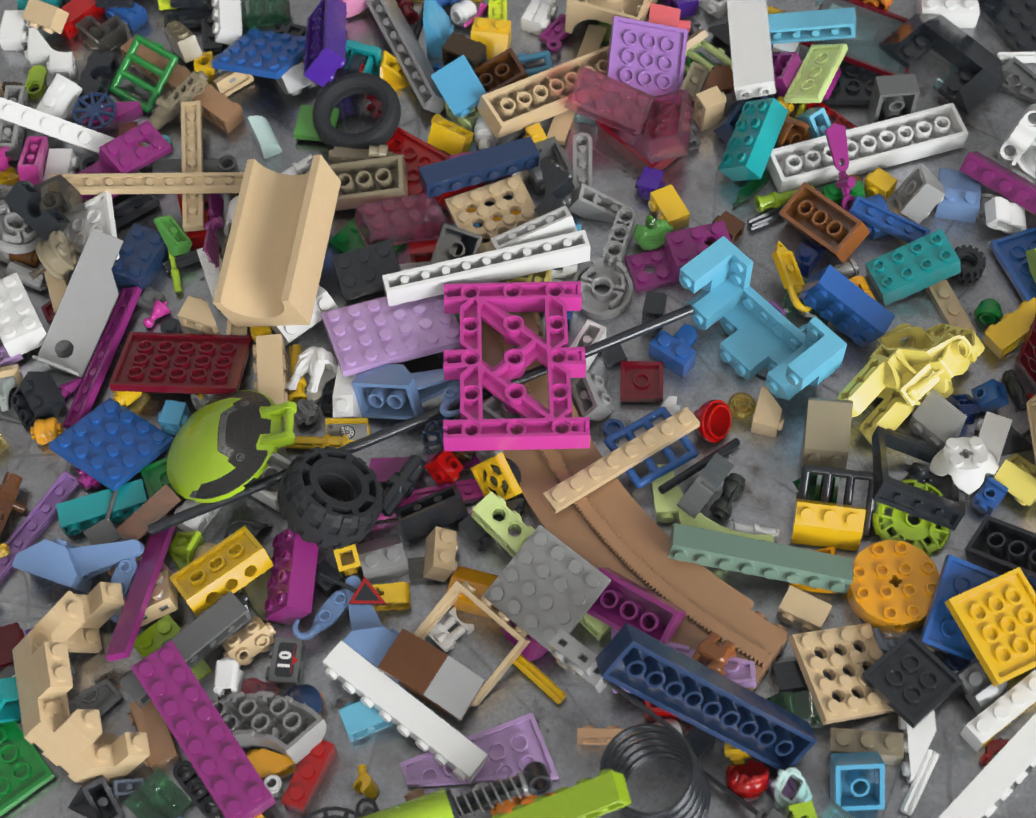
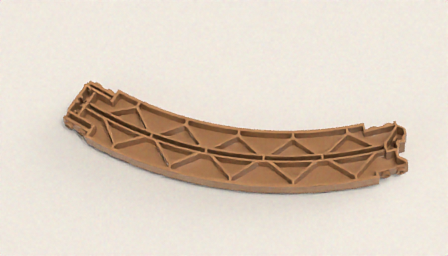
[481,312,789,692]

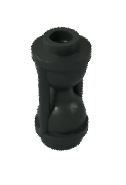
[709,473,746,521]

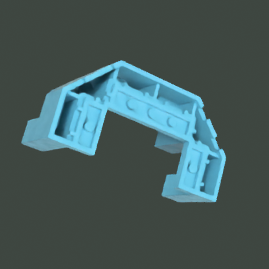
[679,236,847,400]

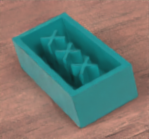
[718,98,788,181]
[865,229,961,307]

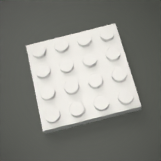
[63,191,120,281]

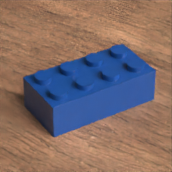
[798,264,895,348]

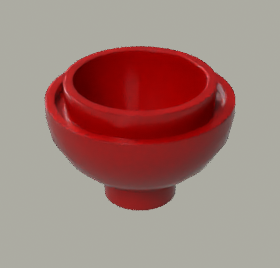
[693,399,732,443]

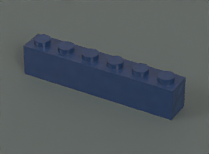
[419,136,540,198]

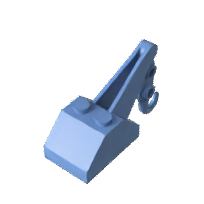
[351,364,460,420]
[12,538,144,623]
[292,576,408,691]

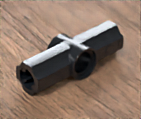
[381,455,427,517]

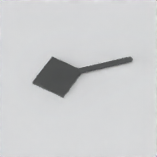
[83,489,122,545]

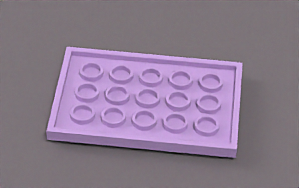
[321,294,460,377]

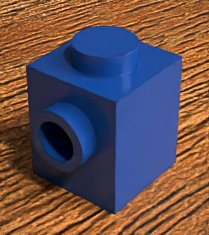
[971,379,1009,413]

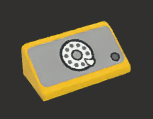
[325,418,370,442]

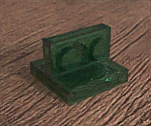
[123,768,192,818]

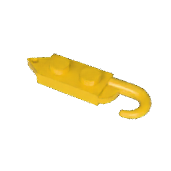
[772,241,812,312]

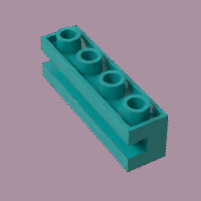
[56,479,148,536]

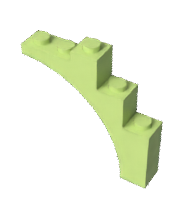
[649,464,774,543]

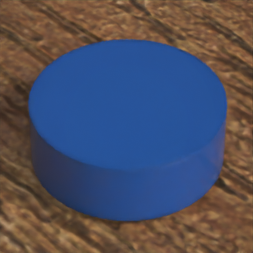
[603,419,624,438]

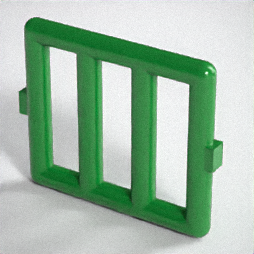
[109,35,178,113]

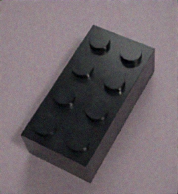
[965,515,1036,591]

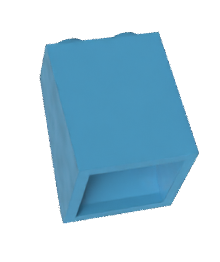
[430,55,487,118]

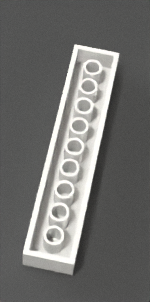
[766,103,969,193]

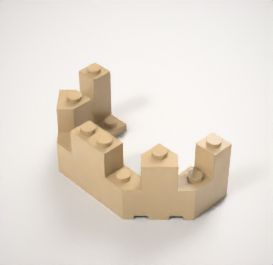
[12,582,150,783]

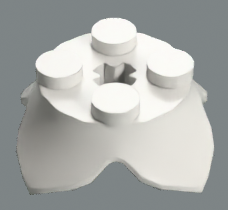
[929,437,999,495]

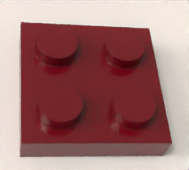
[620,361,663,402]

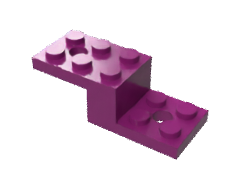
[772,52,842,100]
[77,120,172,203]
[625,221,733,293]

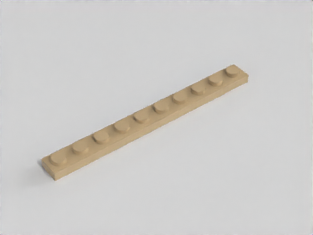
[48,172,244,195]

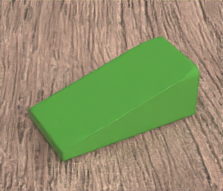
[154,215,192,256]

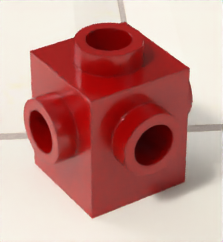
[424,450,464,486]

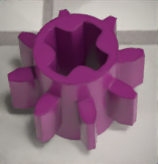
[76,469,102,490]

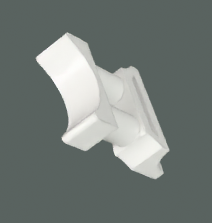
[428,607,474,652]

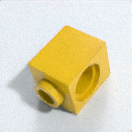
[194,51,217,82]

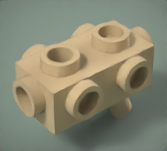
[221,616,276,666]

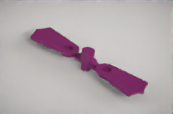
[825,123,856,212]
[203,193,225,268]
[369,454,482,483]

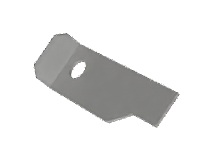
[32,228,124,378]

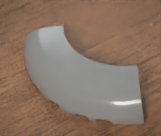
[211,691,327,764]

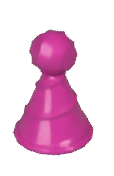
[143,299,171,328]

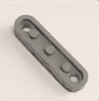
[573,132,592,192]

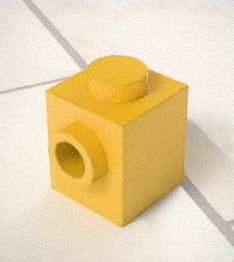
[864,167,898,201]
[333,544,361,577]

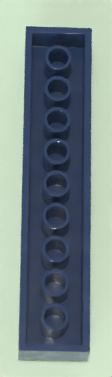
[595,623,817,771]

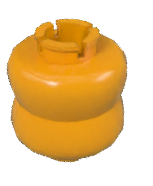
[30,417,64,445]

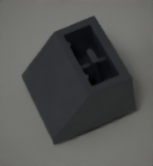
[10,371,66,431]

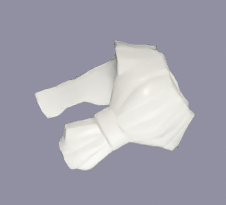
[285,346,338,403]

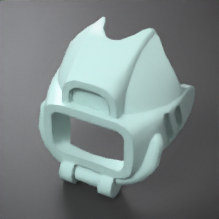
[771,767,812,815]

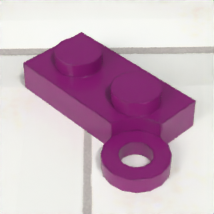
[539,13,577,52]

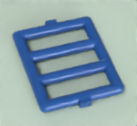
[604,407,699,489]

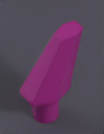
[58,377,83,399]

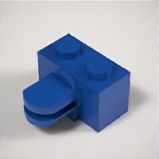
[649,324,697,378]

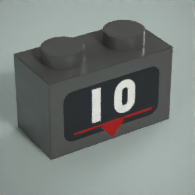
[266,637,306,690]

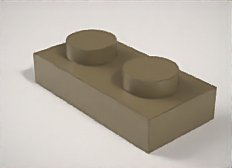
[678,61,709,102]

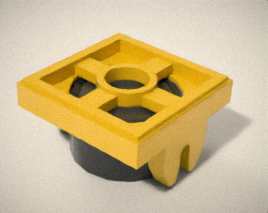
[470,452,522,500]

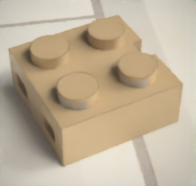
[128,569,178,627]

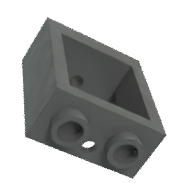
[524,136,573,195]

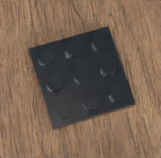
[860,632,963,729]

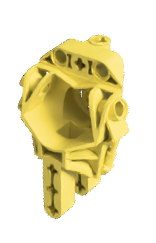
[837,323,985,446]

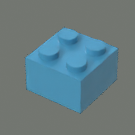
[830,751,885,811]

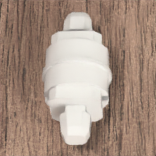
[474,114,498,150]

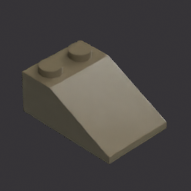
[801,397,853,469]

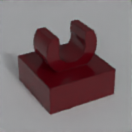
[366,95,383,118]

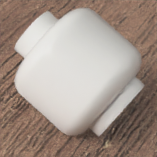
[450,0,478,27]

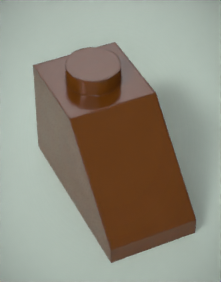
[700,64,734,95]

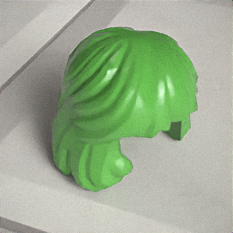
[633,215,674,251]

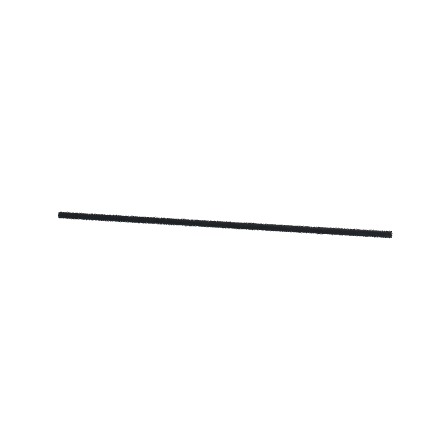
[148,304,694,535]

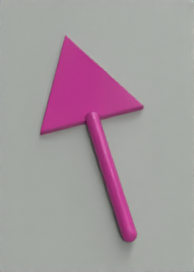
[463,2,488,28]

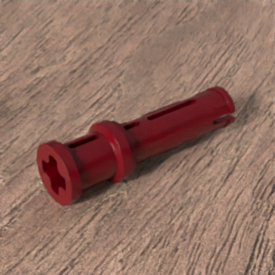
[396,0,419,25]

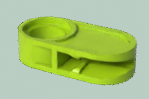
[25,65,48,100]

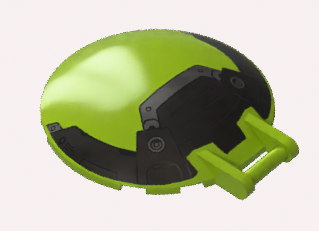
[167,390,297,503]

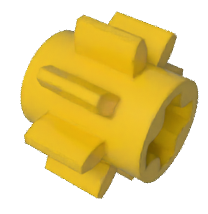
[724,742,752,764]

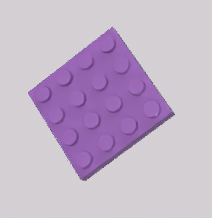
[604,16,688,105]

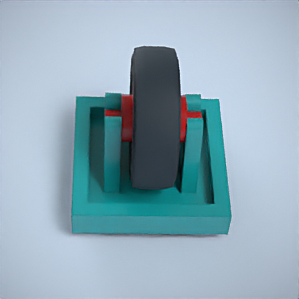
[345,39,382,77]

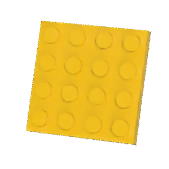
[944,567,1036,687]

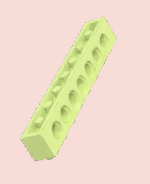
[471,492,612,641]

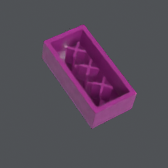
[264,527,319,626]

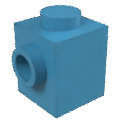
[157,400,190,435]

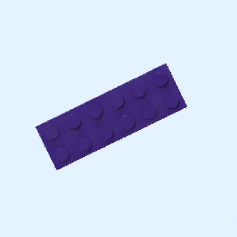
[304,0,347,87]

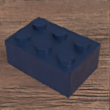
[112,223,169,294]

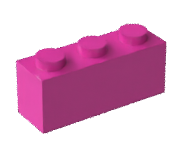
[17,136,49,187]

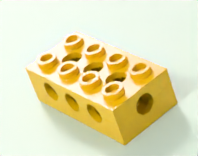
[169,526,274,617]

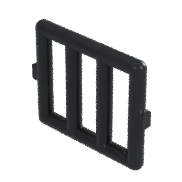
[796,464,878,538]

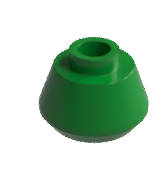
[974,298,1003,325]

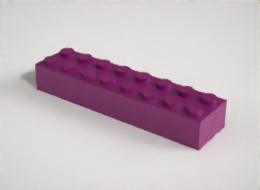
[131,641,277,818]

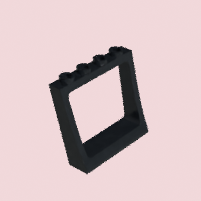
[872,426,965,531]

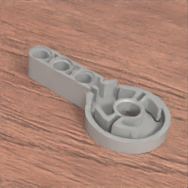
[0,200,43,254]
[573,207,635,320]

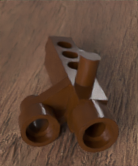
[0,472,26,536]

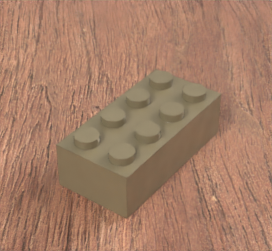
[329,155,409,211]

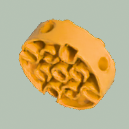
[846,540,940,634]

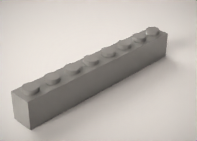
[366,0,446,114]

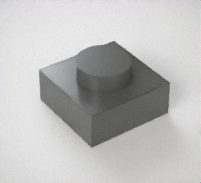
[137,287,166,312]

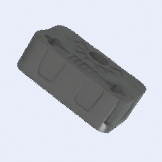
[677,452,734,519]

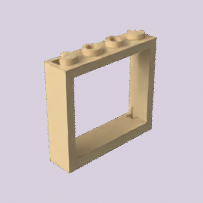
[413,580,531,706]

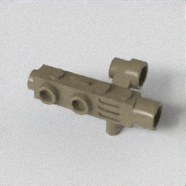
[148,70,209,130]
[328,144,405,164]

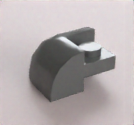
[956,657,1009,715]

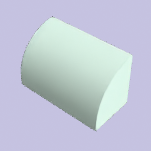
[247,116,282,159]

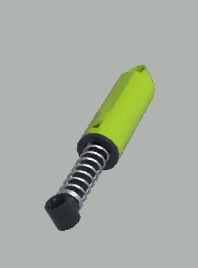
[360,761,552,818]

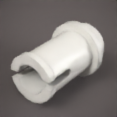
[263,775,284,799]

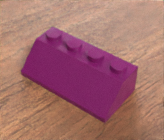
[586,567,686,645]

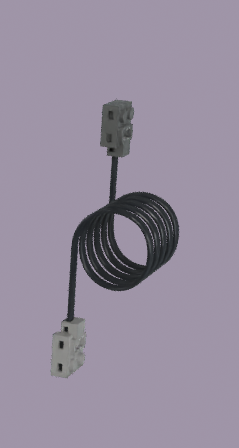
[548,628,787,818]

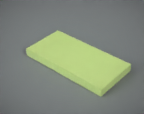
[784,44,848,103]

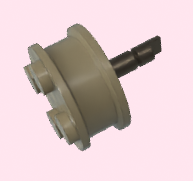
[29,230,81,280]

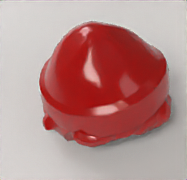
[725,759,770,801]

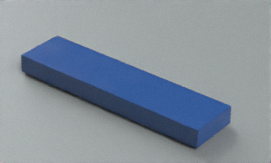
[849,195,931,243]

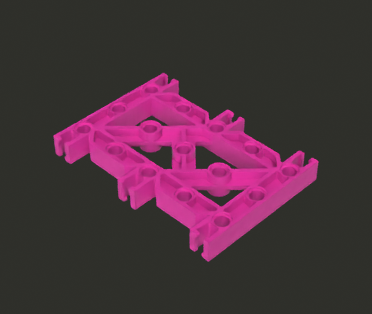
[443,281,590,451]

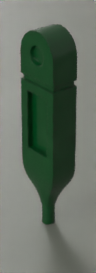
[732,170,770,208]

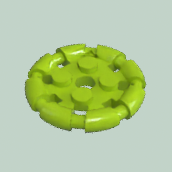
[872,479,951,557]

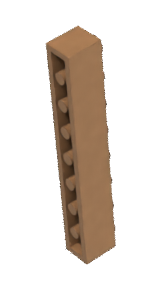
[120,34,244,134]

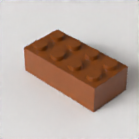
[778,182,870,264]

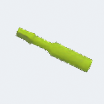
[168,250,183,293]

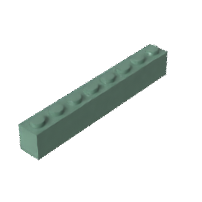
[668,523,853,593]

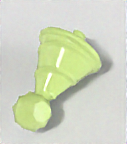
[457,110,480,132]

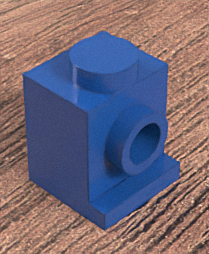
[971,476,1009,516]

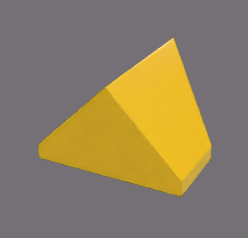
[380,51,410,92]

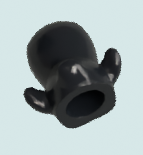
[902,462,933,484]

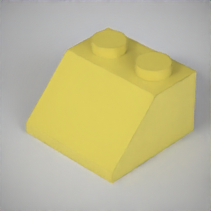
[993,453,1036,506]

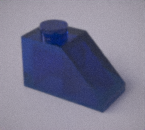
[794,240,825,280]

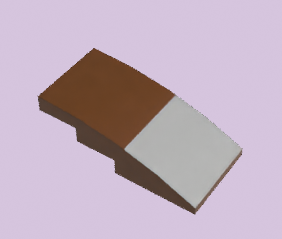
[378,628,485,721]

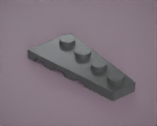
[17,678,123,760]

